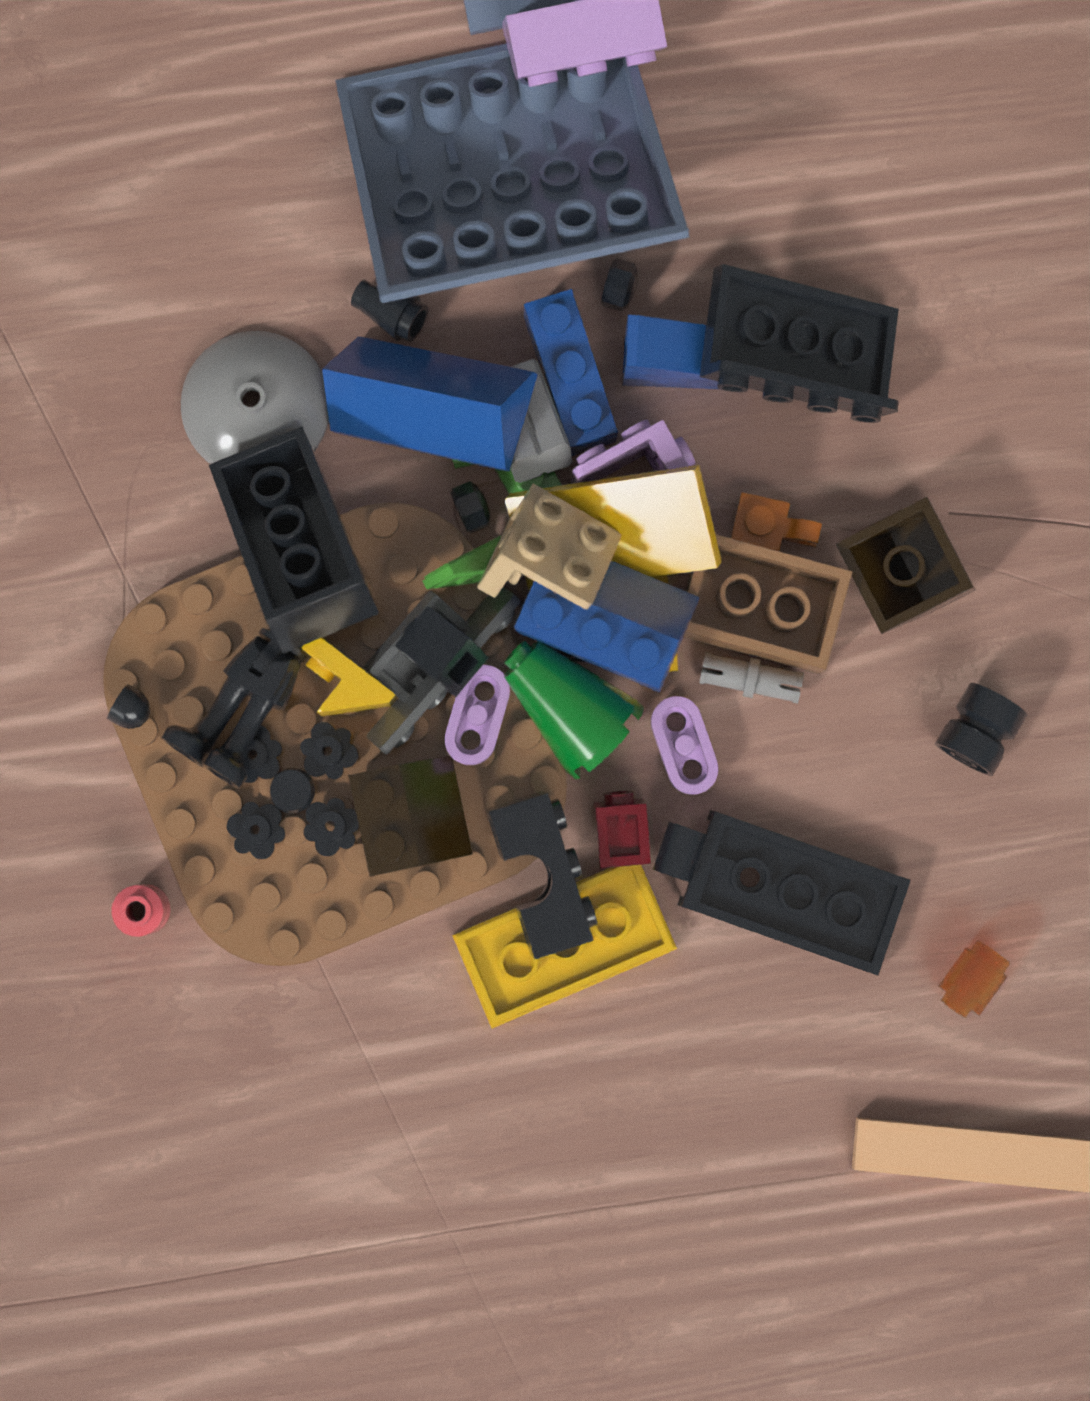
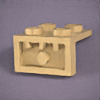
[477,484,621,609]

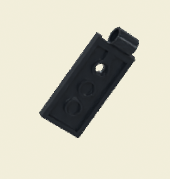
[652,810,911,976]

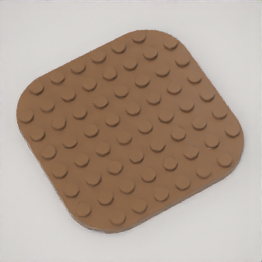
[103,503,567,966]

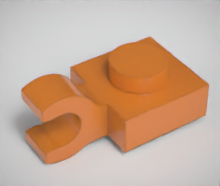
[731,492,822,551]

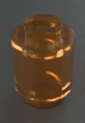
[938,940,1011,1019]

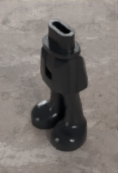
[161,628,306,789]

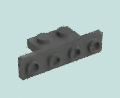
[363,587,520,754]

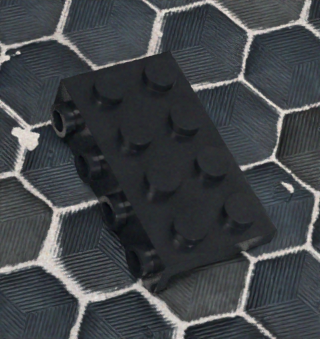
[700,264,899,423]

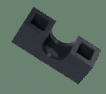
[485,791,598,959]

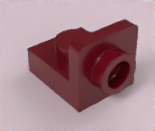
[593,791,651,868]

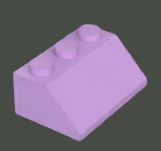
[502,0,667,87]

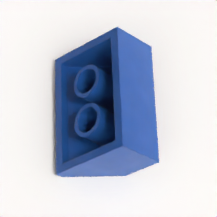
[514,561,700,692]

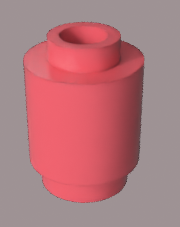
[112,884,171,937]

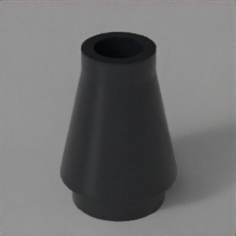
[351,279,428,342]

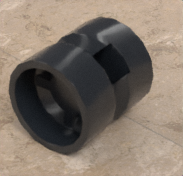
[935,682,1028,776]

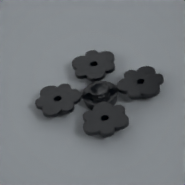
[227,722,359,859]

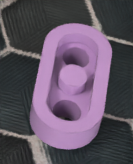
[445,665,510,765]
[651,696,718,795]

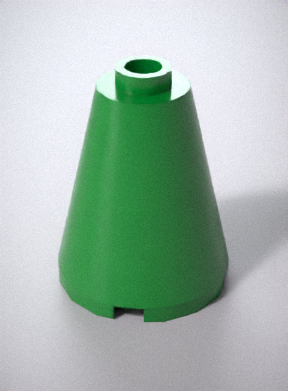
[504,641,645,780]

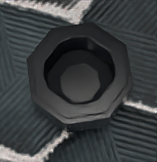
[601,258,638,311]
[450,481,490,534]

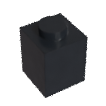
[395,606,489,697]

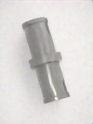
[699,652,804,704]

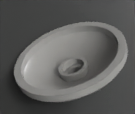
[181,331,329,464]

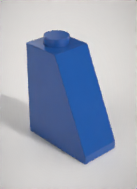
[622,315,719,389]

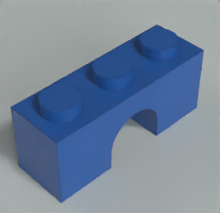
[524,289,618,456]

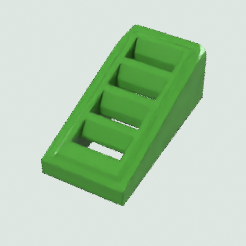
[422,536,501,590]

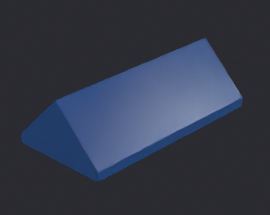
[322,336,538,472]

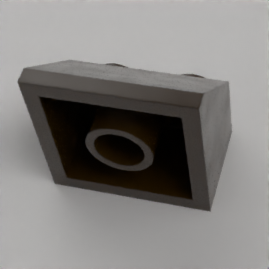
[836,497,976,634]
[348,756,473,877]

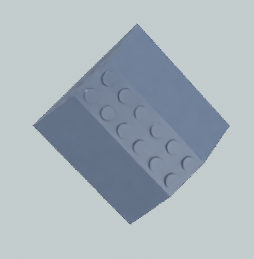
[335,44,689,303]

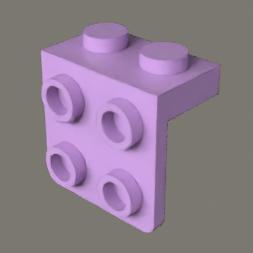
[571,420,695,484]

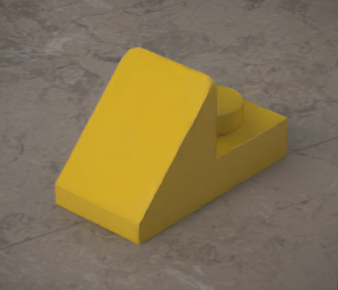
[301,638,398,716]

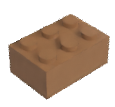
[684,534,852,674]

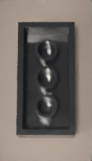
[209,426,379,653]

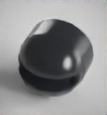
[107,684,150,729]

